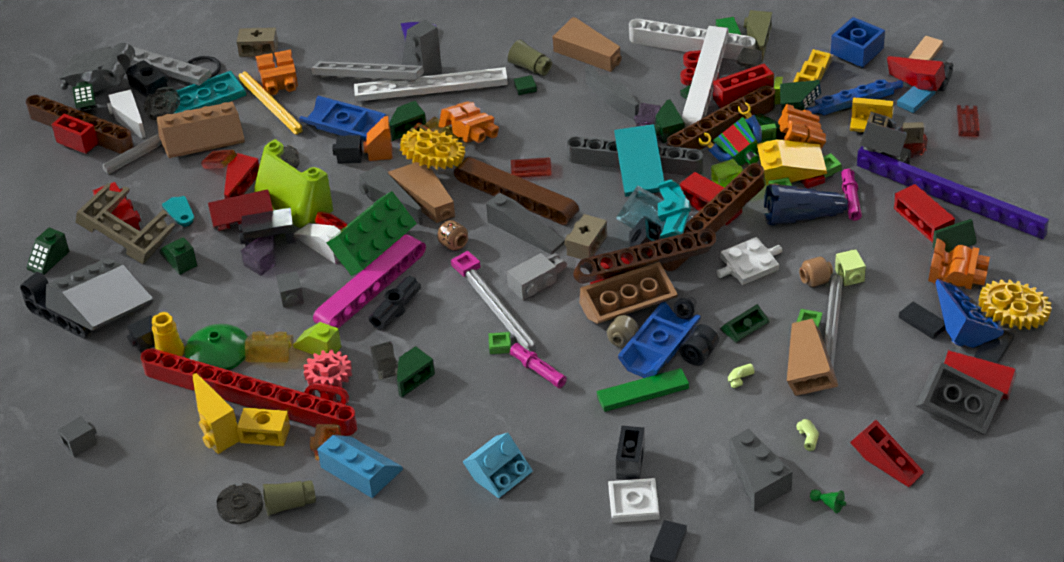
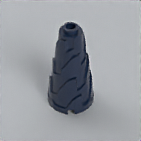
[764,183,848,225]

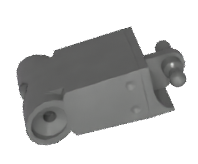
[60,43,135,92]

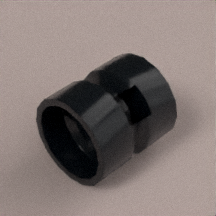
[679,324,719,366]

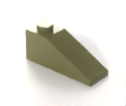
[744,10,772,61]

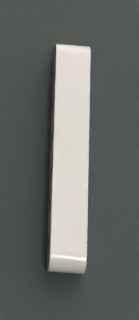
[629,19,755,62]
[682,26,729,128]

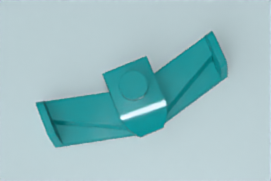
[658,179,691,239]

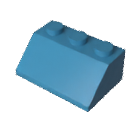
[317,435,403,498]

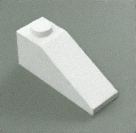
[107,89,146,139]
[295,223,341,264]

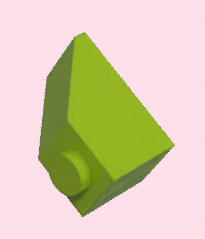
[293,322,342,355]

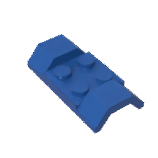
[299,96,386,141]
[618,301,701,378]

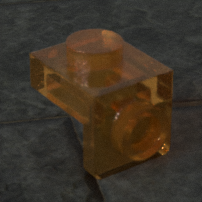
[310,424,341,460]

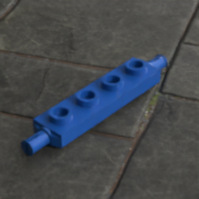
[805,79,903,115]

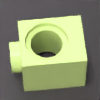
[835,249,866,286]

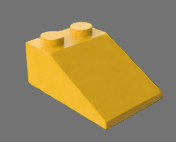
[757,139,827,185]
[193,373,240,454]

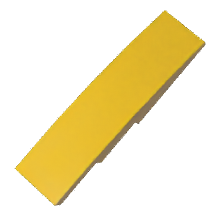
[793,49,832,82]

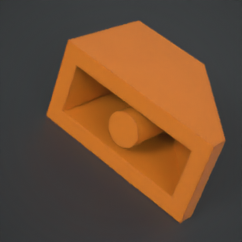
[363,116,393,161]

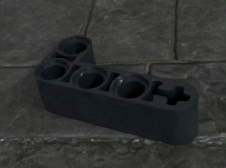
[20,272,92,338]

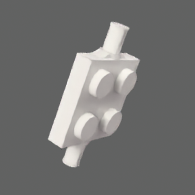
[716,237,783,285]

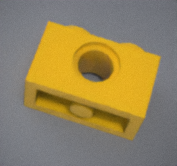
[237,408,291,446]

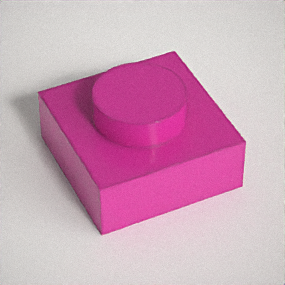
[451,251,481,277]

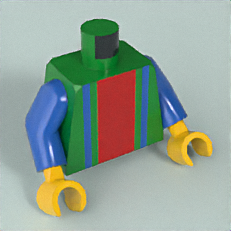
[699,102,762,166]

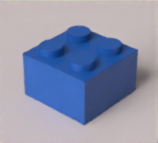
[831,17,885,68]

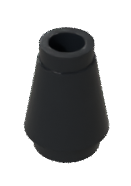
[674,297,697,319]

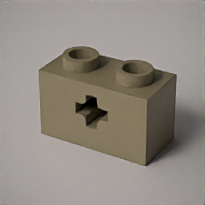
[237,27,279,57]
[565,214,607,260]

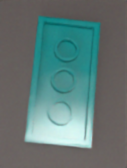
[161,71,247,114]
[614,124,664,197]

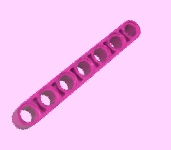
[313,234,426,329]

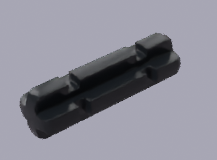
[938,62,954,91]

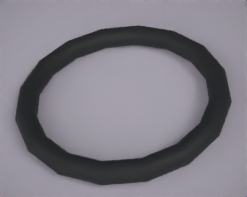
[186,56,221,78]

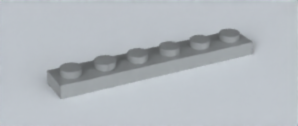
[130,47,211,86]
[312,61,424,82]

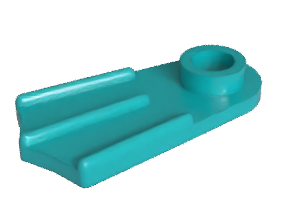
[162,196,194,227]

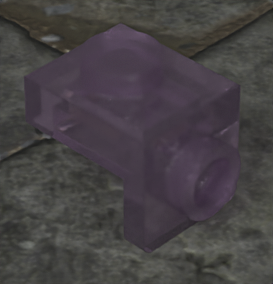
[634,102,661,127]

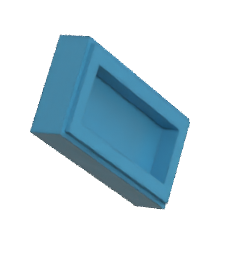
[897,86,936,113]

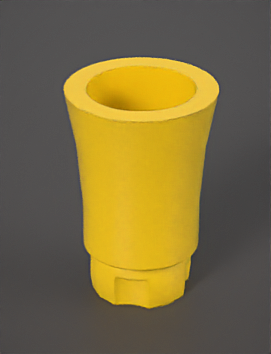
[152,312,185,357]

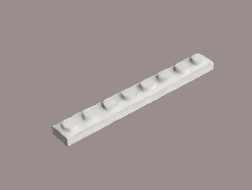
[354,67,508,102]

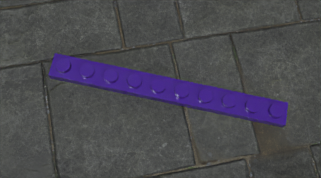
[857,146,1049,239]

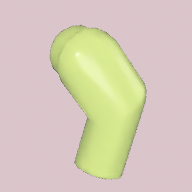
[728,363,754,388]
[796,419,819,451]

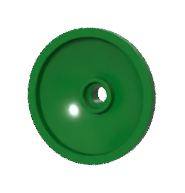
[184,324,250,370]

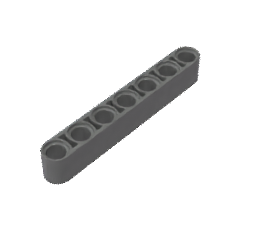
[567,136,703,176]

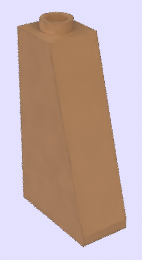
[553,17,622,72]
[388,162,455,223]
[787,319,838,396]

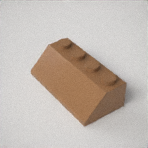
[157,102,245,158]
[579,262,678,324]

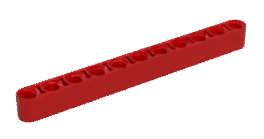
[141,349,357,436]

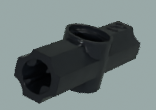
[369,275,421,330]

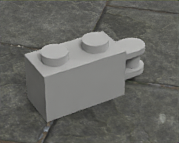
[507,253,567,300]

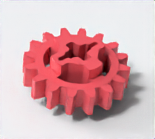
[304,350,352,387]

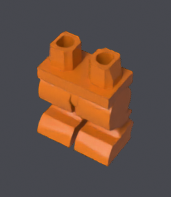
[255,50,298,95]
[438,101,499,143]
[778,104,826,149]
[928,238,990,290]

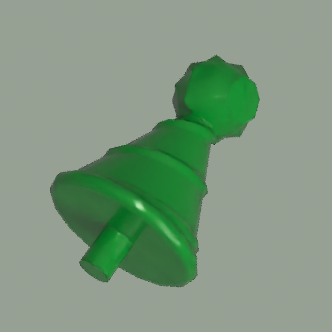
[809,489,846,514]

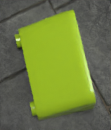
[254,139,334,228]

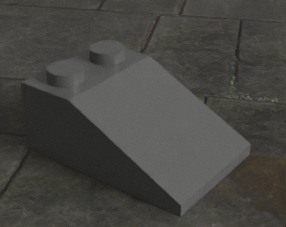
[915,362,1003,435]

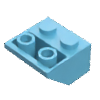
[463,433,533,498]

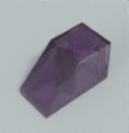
[241,235,276,276]

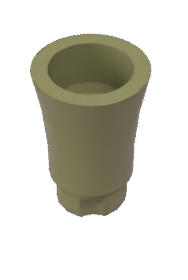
[508,39,552,76]
[263,481,316,516]

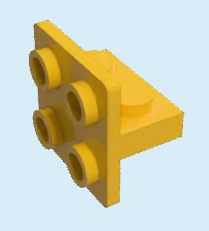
[850,97,893,132]

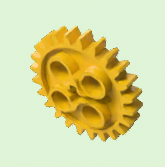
[400,128,465,170]
[978,279,1052,330]

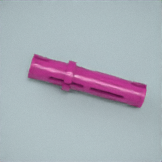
[841,169,862,221]
[510,343,567,389]

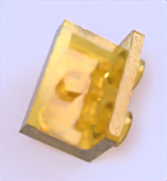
[245,331,294,363]

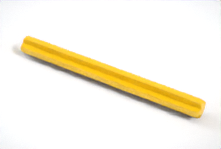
[239,71,303,135]

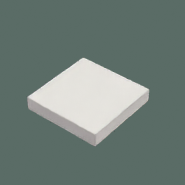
[608,478,660,523]

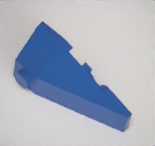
[935,279,1004,348]

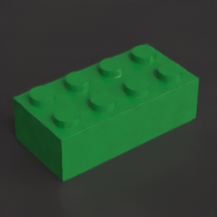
[326,191,417,276]

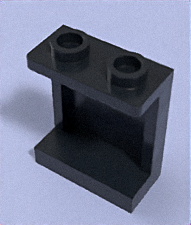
[239,208,296,251]

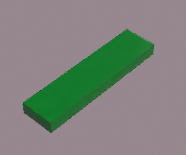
[597,368,689,412]

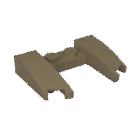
[75,183,175,264]

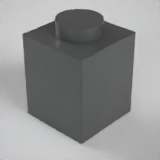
[276,271,304,307]
[58,416,97,457]

